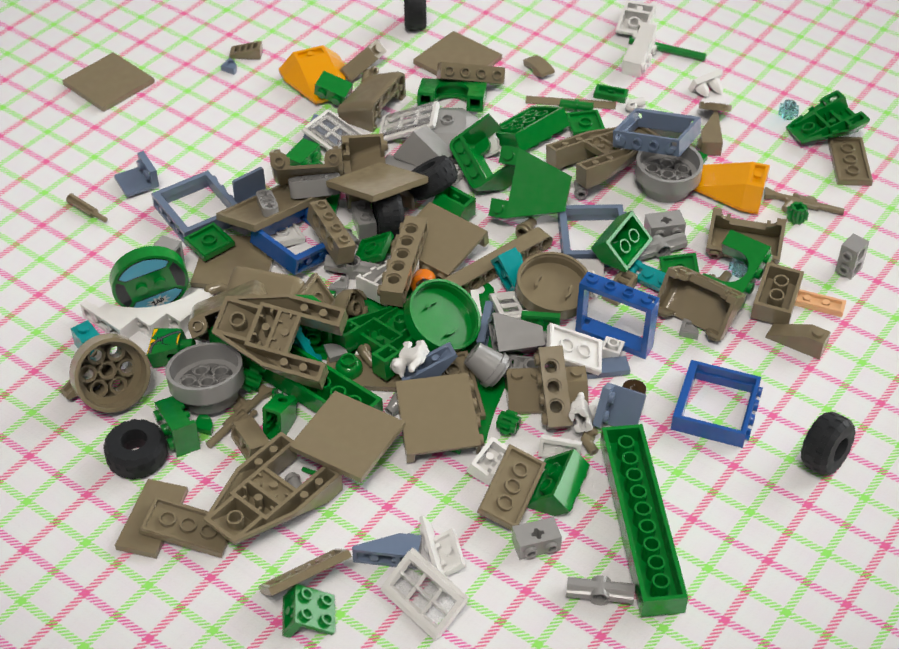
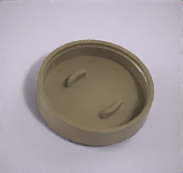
[515,252,591,320]

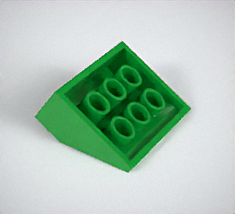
[496,105,569,152]

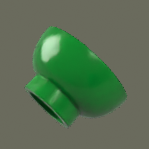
[335,353,363,380]

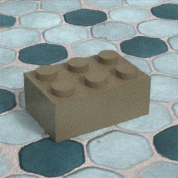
[750,262,804,324]

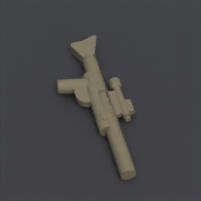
[764,187,845,215]
[206,384,274,448]

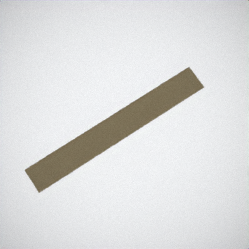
[526,96,616,109]

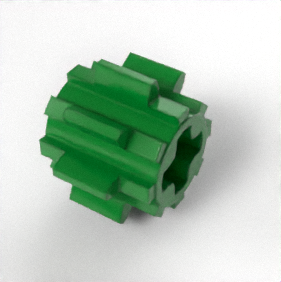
[786,201,809,225]
[241,367,263,392]
[496,410,521,435]

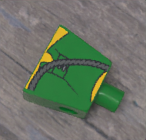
[146,328,196,368]

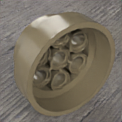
[69,333,150,413]

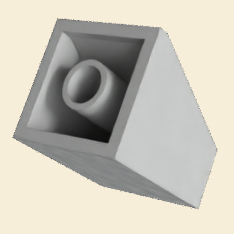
[393,125,454,166]
[487,312,547,355]

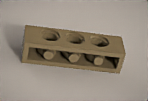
[437,62,505,85]
[307,199,356,265]
[534,345,573,431]

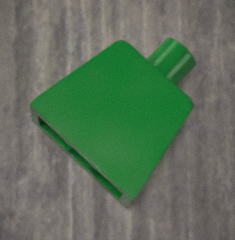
[263,393,298,440]

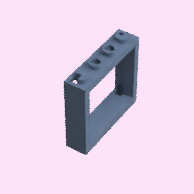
[613,108,701,157]
[151,170,237,246]
[557,204,627,267]

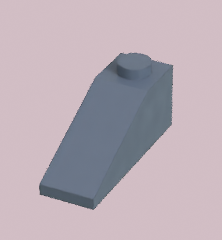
[401,342,458,380]
[352,533,422,570]

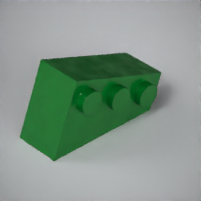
[153,396,200,457]

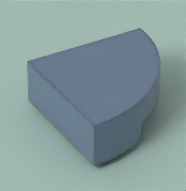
[221,58,237,75]

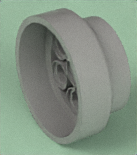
[635,142,703,203]
[165,343,245,414]

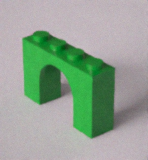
[417,78,487,112]
[702,229,773,309]

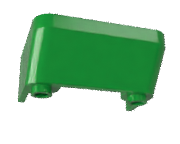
[449,113,515,191]

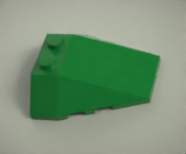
[786,90,870,144]

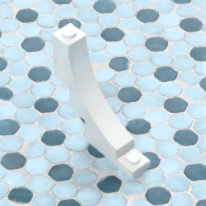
[80,288,212,338]

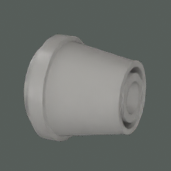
[464,342,510,388]

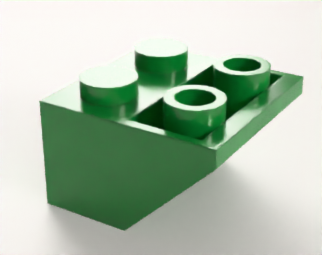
[432,186,476,221]

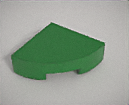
[195,414,213,436]

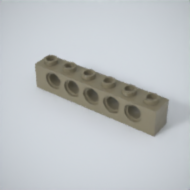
[377,215,428,307]

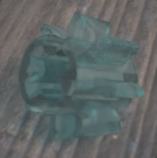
[778,99,799,120]
[728,257,748,278]

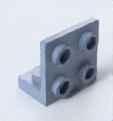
[114,151,159,197]
[232,167,266,203]
[592,383,646,428]

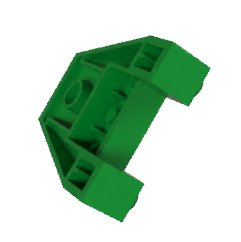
[488,145,572,221]
[332,303,416,381]

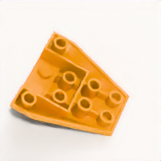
[279,45,345,104]
[693,162,770,214]

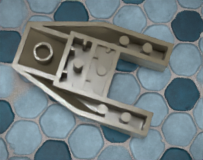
[546,127,660,189]
[211,294,348,390]
[204,432,343,545]

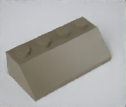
[505,366,589,414]

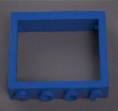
[250,207,330,275]
[575,272,660,359]
[671,360,763,448]

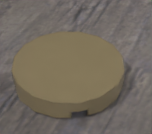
[698,101,732,112]

